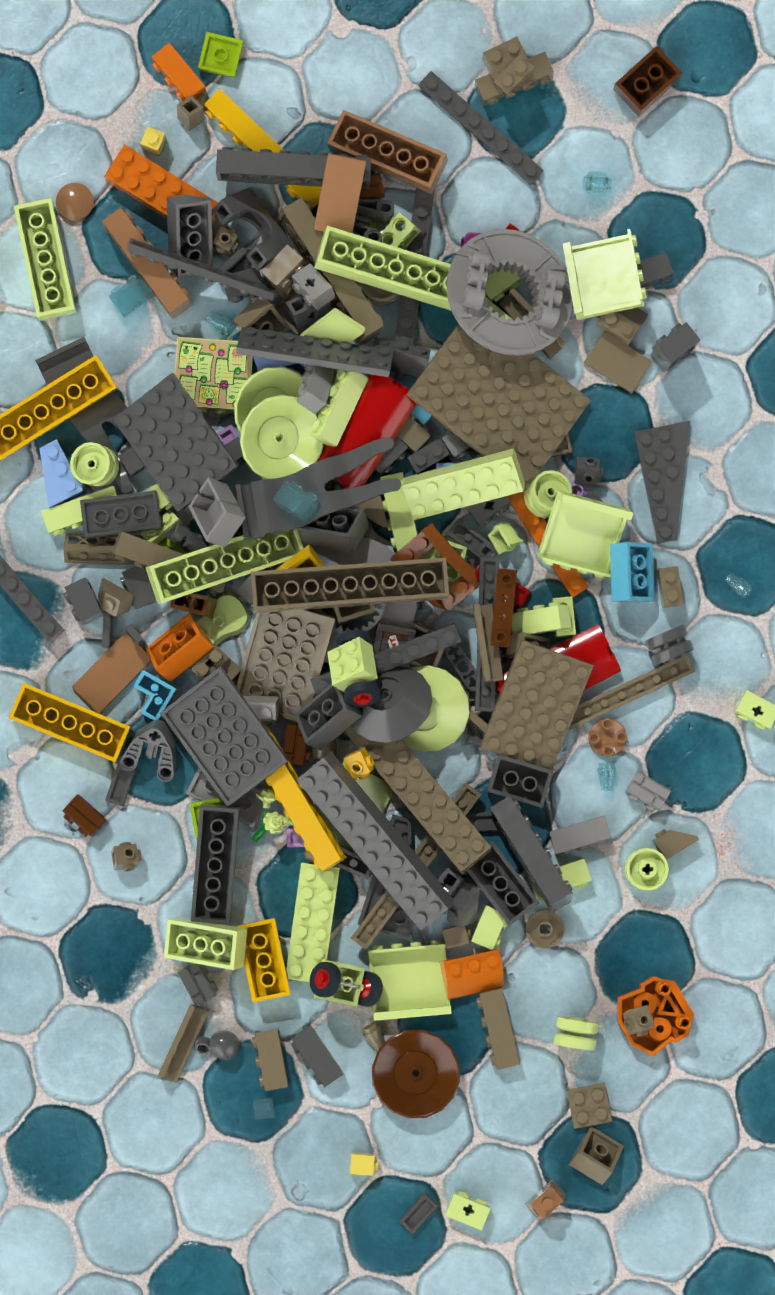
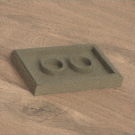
[584,331,653,394]

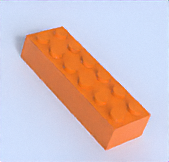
[104,144,218,225]

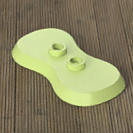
[194,592,251,664]

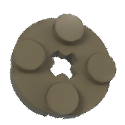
[525,910,564,948]

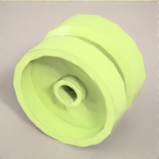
[70,442,119,487]
[524,470,572,518]
[624,848,669,891]
[553,1016,599,1051]

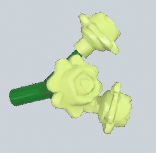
[251,788,295,842]

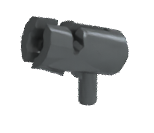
[167,522,209,553]

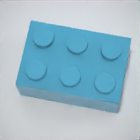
[610,542,655,603]

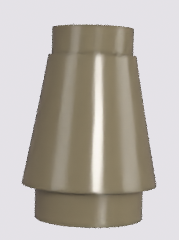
[362,1022,385,1052]

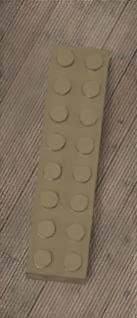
[277,197,384,345]

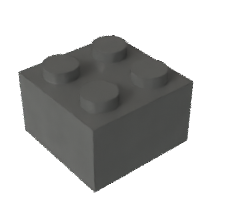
[63,577,104,625]

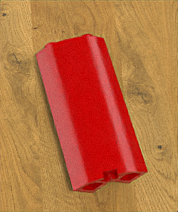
[317,375,417,489]
[496,624,621,694]

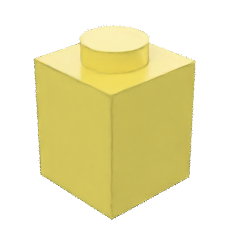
[140,126,166,156]
[350,1152,378,1176]

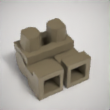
[191,645,241,682]

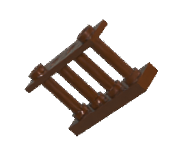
[490,568,517,648]

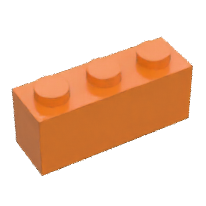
[151,43,206,101]

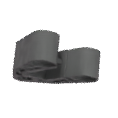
[352,199,394,243]
[120,719,178,782]

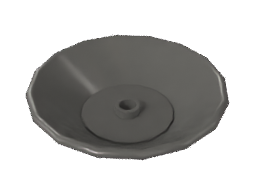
[351,666,432,743]

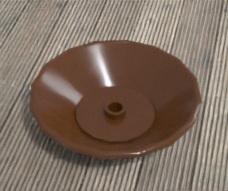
[372,1030,460,1119]

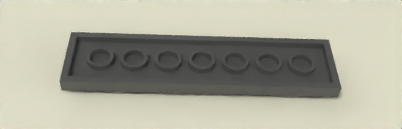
[236,327,394,377]

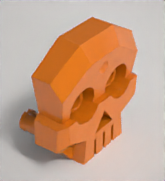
[617,976,694,1056]

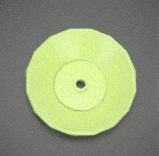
[234,366,302,441]
[240,395,323,479]
[385,665,470,752]

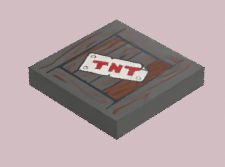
[373,622,416,668]

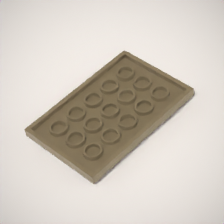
[237,609,336,722]
[480,639,593,771]

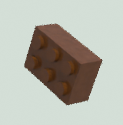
[613,45,682,117]

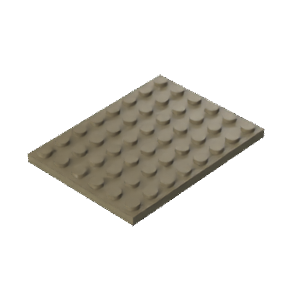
[406,324,591,490]

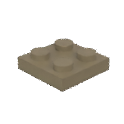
[567,1083,612,1129]

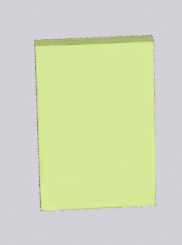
[300,308,365,343]

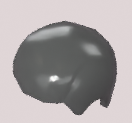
[210,1031,240,1060]

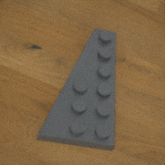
[634,421,690,544]
[357,814,413,942]

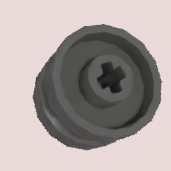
[645,625,694,666]

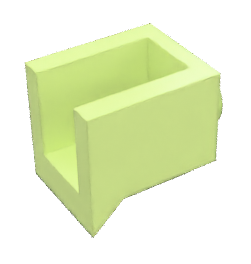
[488,522,523,554]

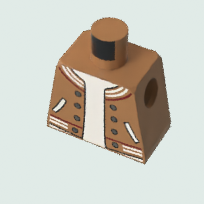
[525,1179,566,1219]

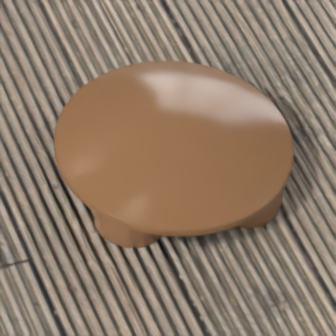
[56,183,94,220]
[588,718,627,757]

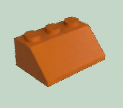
[146,613,214,683]
[439,949,504,1000]

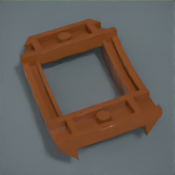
[390,523,478,611]

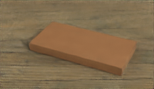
[314,153,366,233]
[72,632,151,714]

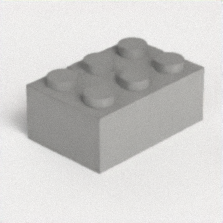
[188,477,245,547]

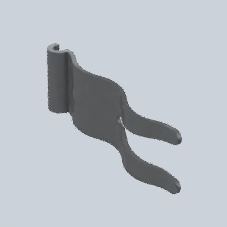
[35,337,132,494]
[235,438,401,540]

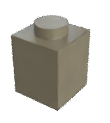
[177,95,204,131]
[442,926,472,949]

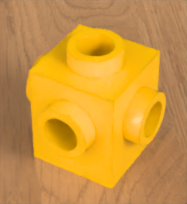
[343,748,374,780]

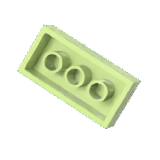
[164,917,247,970]

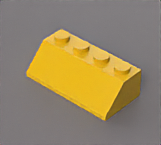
[237,918,291,1002]

